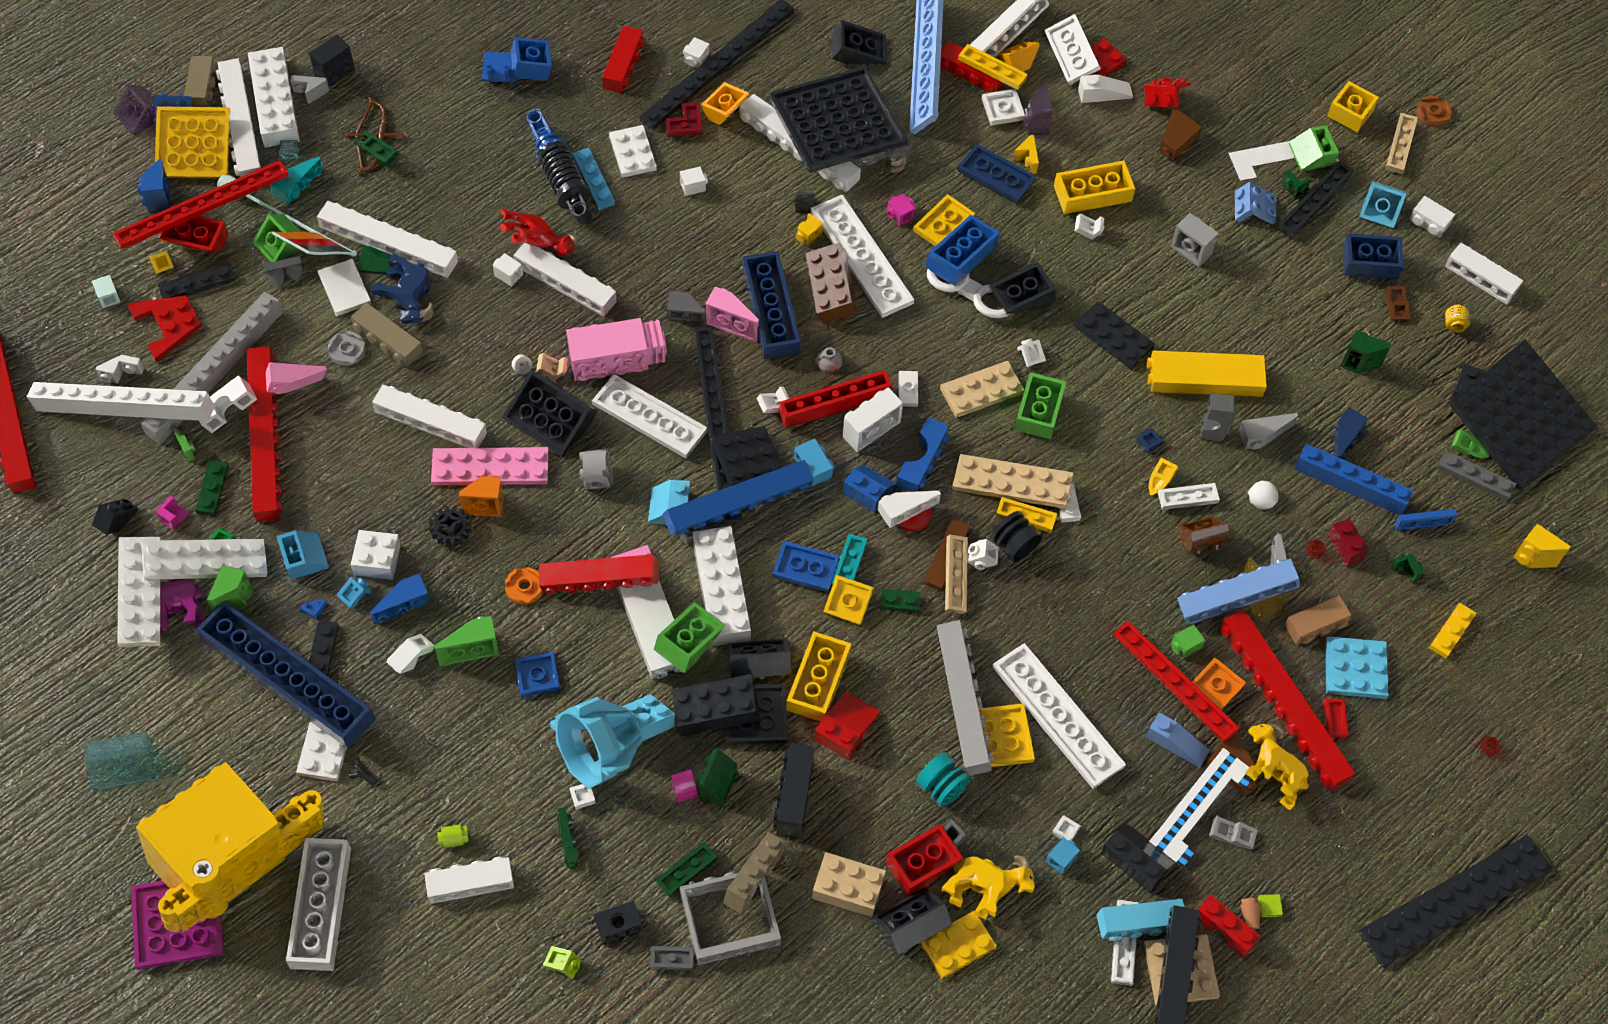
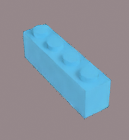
[1096,899,1184,941]

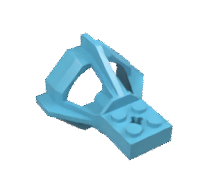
[550,694,675,789]

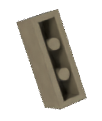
[184,56,218,107]

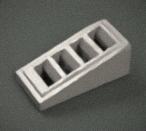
[1270,534,1287,565]

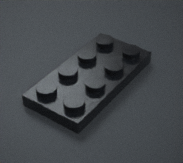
[1074,301,1155,370]

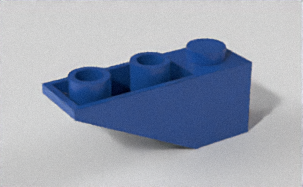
[370,574,430,623]

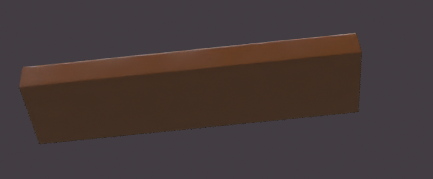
[924,518,970,591]

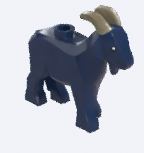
[371,253,434,324]

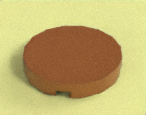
[1416,96,1452,127]

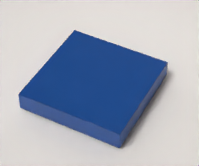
[514,652,561,698]

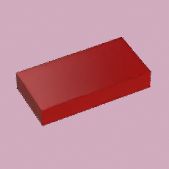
[1323,698,1349,739]

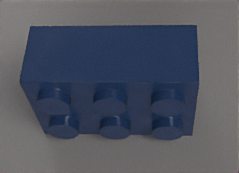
[1342,233,1404,279]

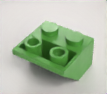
[1289,125,1339,171]

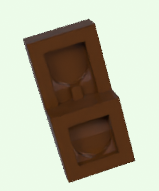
[1386,286,1410,320]

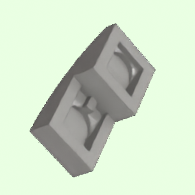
[1209,816,1257,849]

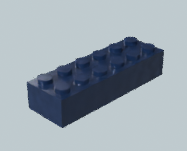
[742,251,801,360]

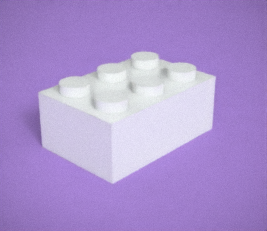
[843,388,903,452]

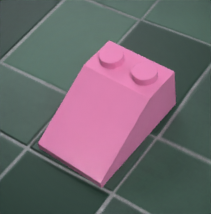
[706,287,759,343]

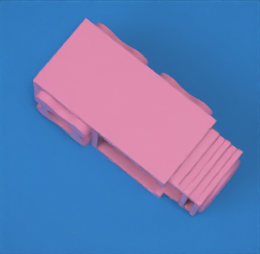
[566,318,667,381]

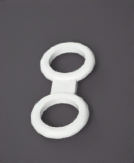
[927,269,1010,318]

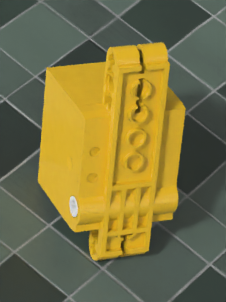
[136,762,324,933]

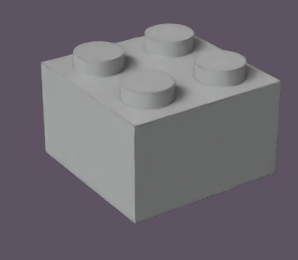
[1171,213,1219,267]

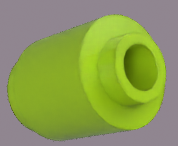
[437,824,469,848]

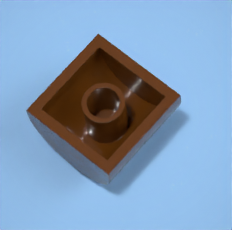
[1177,517,1229,554]

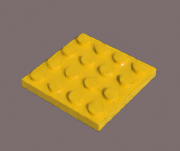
[155,107,231,179]

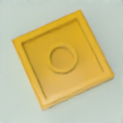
[823,575,874,625]

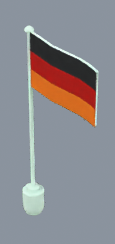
[217,175,357,257]

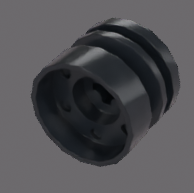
[990,511,1043,563]

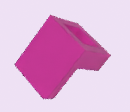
[156,496,189,531]

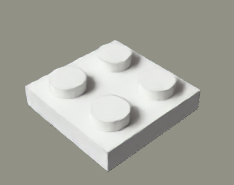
[982,89,1025,126]

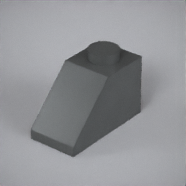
[667,291,705,323]

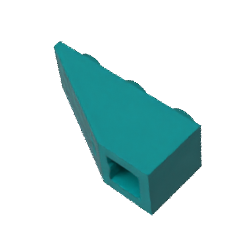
[269,157,323,204]

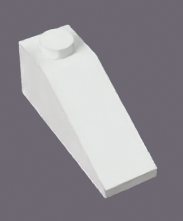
[1078,75,1133,103]
[878,491,941,528]

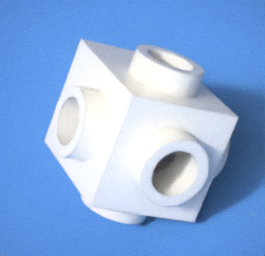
[967,539,999,570]

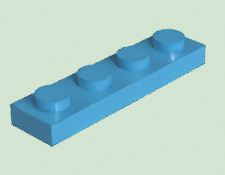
[572,148,615,210]

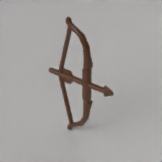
[346,96,405,175]

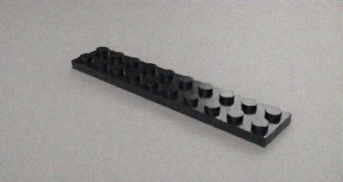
[1358,835,1553,968]

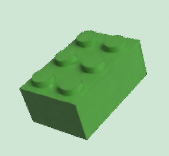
[1014,372,1066,440]

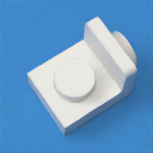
[1017,338,1046,367]

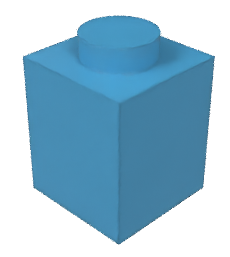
[1046,837,1080,875]

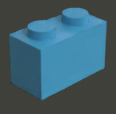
[794,439,834,486]

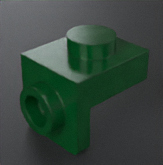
[1281,170,1311,198]
[1391,553,1424,584]

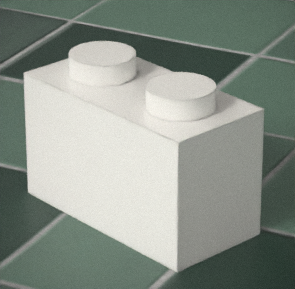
[1409,196,1455,238]

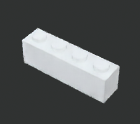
[1445,243,1523,304]
[424,856,514,904]

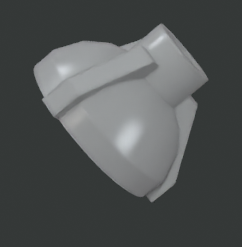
[815,347,842,373]

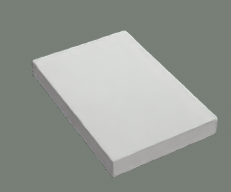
[318,259,371,316]

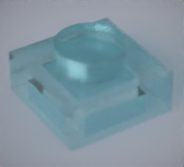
[279,140,299,159]

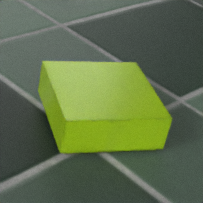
[1258,894,1283,918]

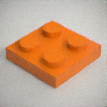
[1192,658,1246,710]

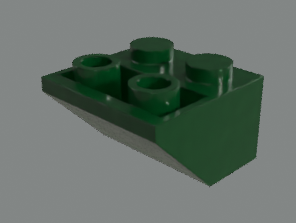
[1340,330,1391,374]
[697,748,738,808]

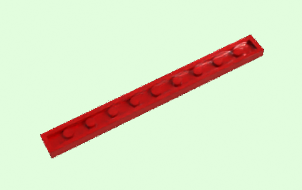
[112,160,289,249]

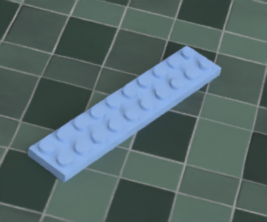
[909,0,944,134]

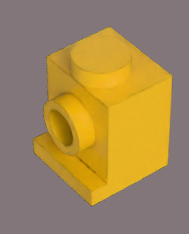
[795,213,823,246]

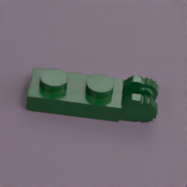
[353,129,399,167]
[557,807,579,869]

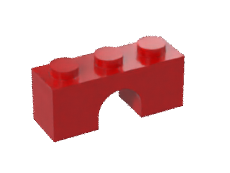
[1197,894,1261,959]

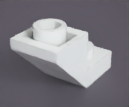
[96,355,144,383]
[386,634,434,674]

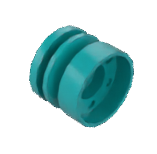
[916,752,971,808]

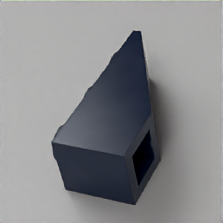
[1334,407,1368,460]

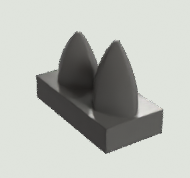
[263,256,303,289]

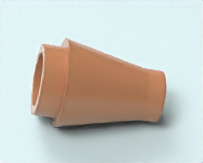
[1240,898,1261,930]

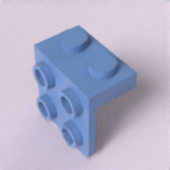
[1235,181,1276,225]

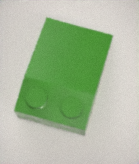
[653,602,726,673]
[434,616,499,666]

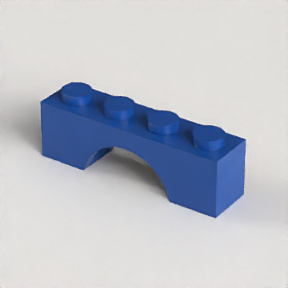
[896,417,950,492]

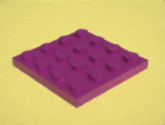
[131,881,224,970]

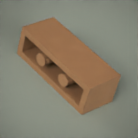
[1284,596,1351,645]

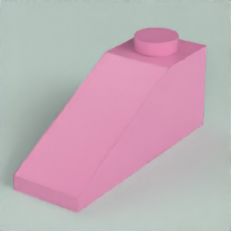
[266,362,327,394]

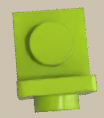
[543,946,581,979]

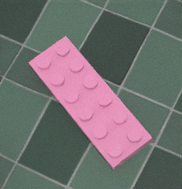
[431,447,549,486]

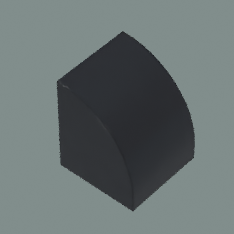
[795,192,815,213]

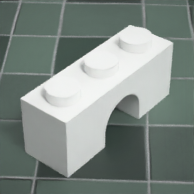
[199,375,257,433]

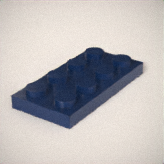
[957,144,1037,204]

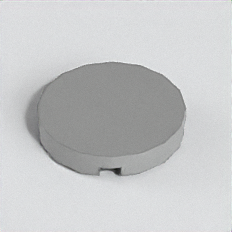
[328,331,366,366]

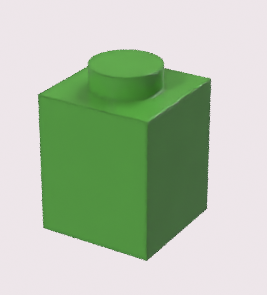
[1171,625,1205,659]

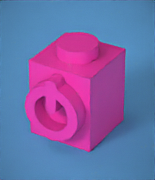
[887,193,916,226]

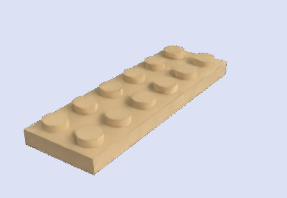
[952,454,1073,509]

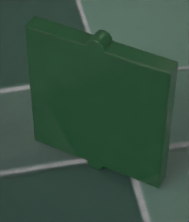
[357,246,392,274]

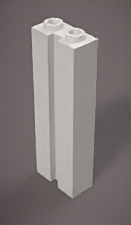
[617,582,682,679]

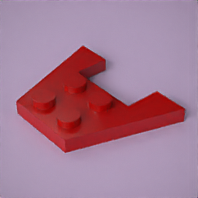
[127,296,202,362]

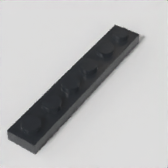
[1277,161,1354,239]

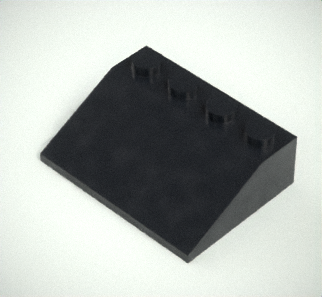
[502,369,598,457]

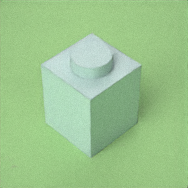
[92,275,120,308]

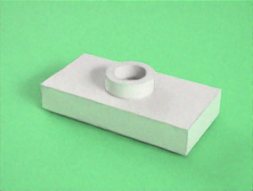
[899,371,918,407]

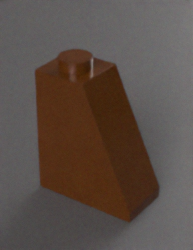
[1159,108,1202,162]
[1205,734,1261,796]

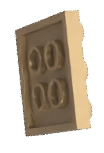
[1143,934,1220,1006]

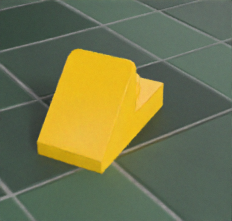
[1013,135,1039,174]

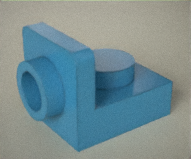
[337,577,372,608]

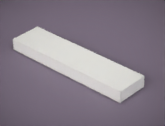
[1111,900,1139,986]

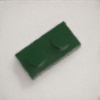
[880,589,920,613]

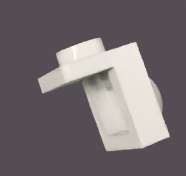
[1074,214,1104,240]
[757,387,789,413]

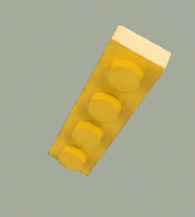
[958,44,1028,90]

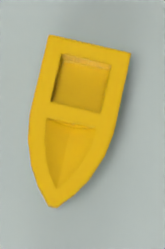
[1149,458,1178,495]

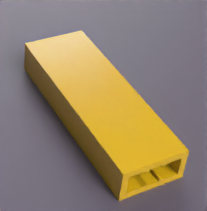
[1147,351,1267,397]

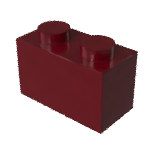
[1328,518,1369,567]

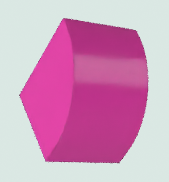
[671,769,698,803]

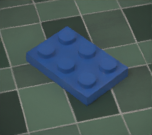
[772,541,840,593]

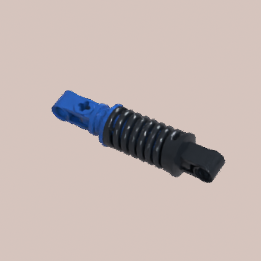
[527,109,592,225]

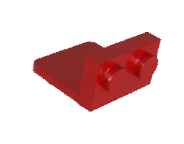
[1145,78,1191,108]

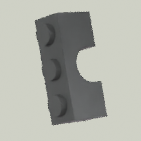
[1200,393,1237,441]

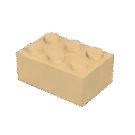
[812,852,886,917]

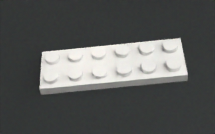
[592,374,707,458]
[118,537,160,647]
[141,539,267,580]

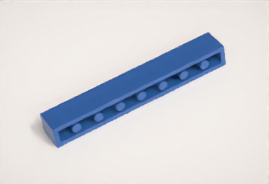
[662,460,814,536]

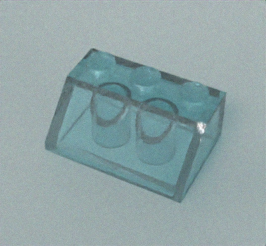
[83,731,155,790]

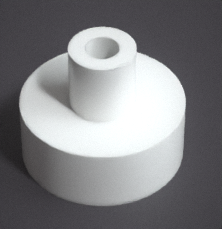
[512,355,532,375]

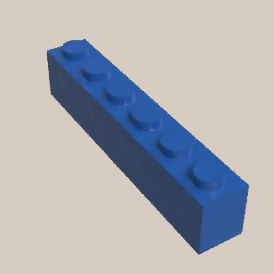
[1295,444,1414,515]

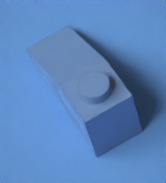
[1146,712,1210,768]

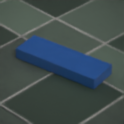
[1395,509,1457,530]

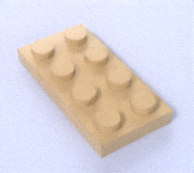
[940,361,1024,418]

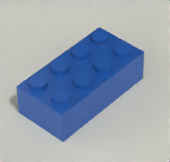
[925,215,1000,286]

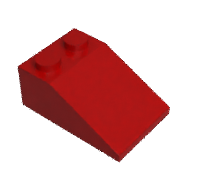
[814,692,881,760]
[885,824,963,897]

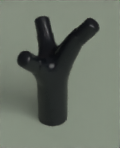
[349,759,378,786]

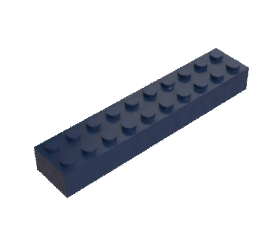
[196,601,376,749]

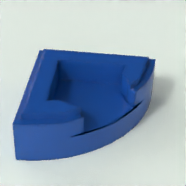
[299,599,328,620]

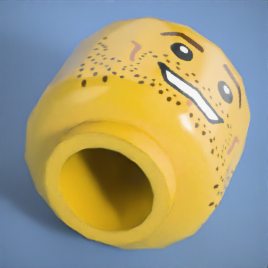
[1445,305,1470,333]

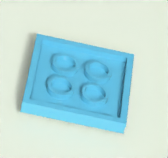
[1325,636,1388,699]

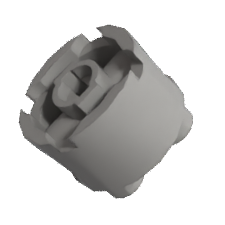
[580,449,613,489]

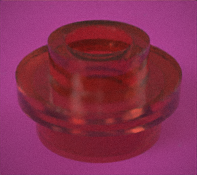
[1306,539,1326,558]
[1480,737,1501,757]

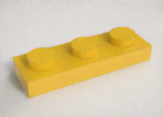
[996,497,1057,533]
[1429,602,1477,659]

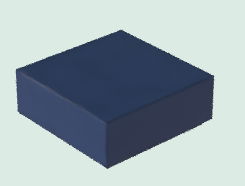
[1136,428,1164,454]

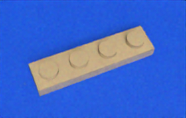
[1385,113,1418,174]
[945,535,968,614]

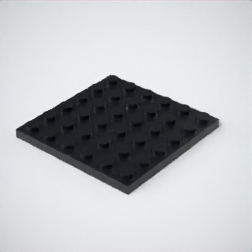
[768,66,908,173]
[1447,339,1597,491]

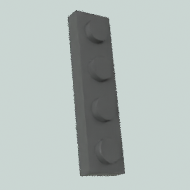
[1437,450,1516,501]

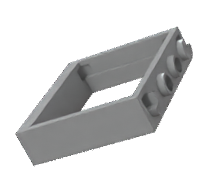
[680,872,781,965]

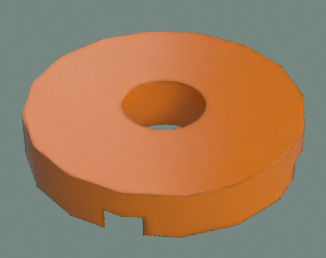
[505,567,544,605]

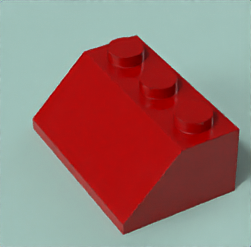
[159,216,229,253]

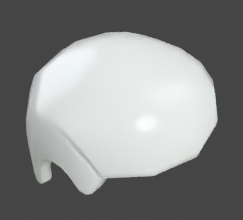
[1248,481,1278,510]

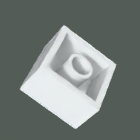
[351,530,401,580]

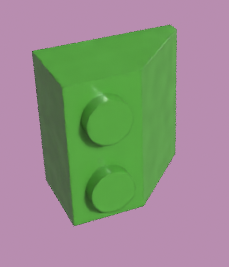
[253,213,301,262]
[207,565,253,612]

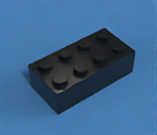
[672,674,761,736]
[773,743,815,839]

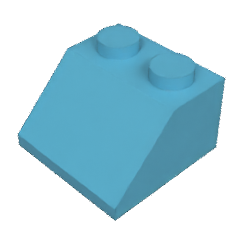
[1359,181,1407,228]
[648,480,690,525]

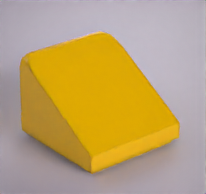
[149,251,174,274]

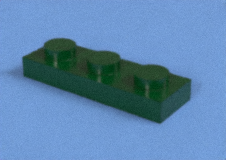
[195,460,229,516]
[655,842,718,898]

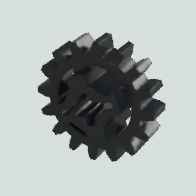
[429,506,472,547]

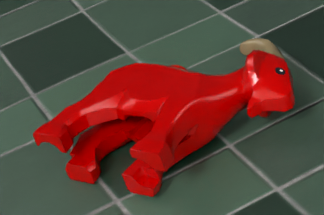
[500,209,577,256]

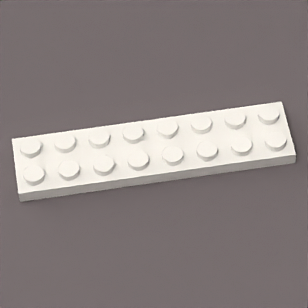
[811,195,914,318]
[992,643,1126,789]

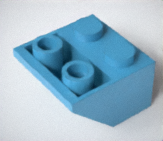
[276,530,329,580]

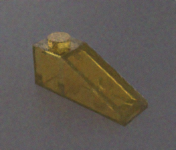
[1244,557,1285,622]

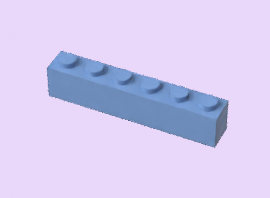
[1177,559,1300,626]

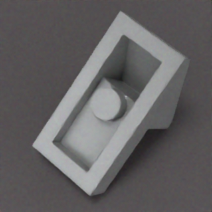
[290,75,329,104]

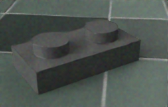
[650,946,694,971]

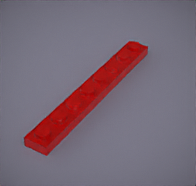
[1113,621,1239,743]

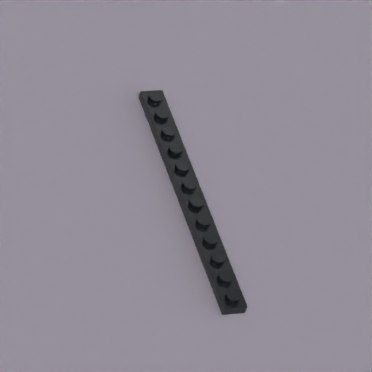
[640,0,794,130]
[693,326,741,525]

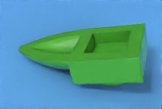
[172,427,196,462]
[1451,429,1489,458]

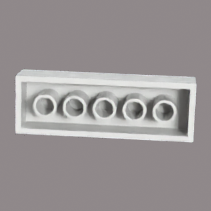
[248,47,300,147]
[692,526,751,647]
[286,838,351,971]

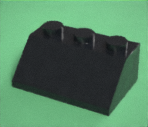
[727,638,792,679]
[1101,823,1176,893]
[872,887,952,955]

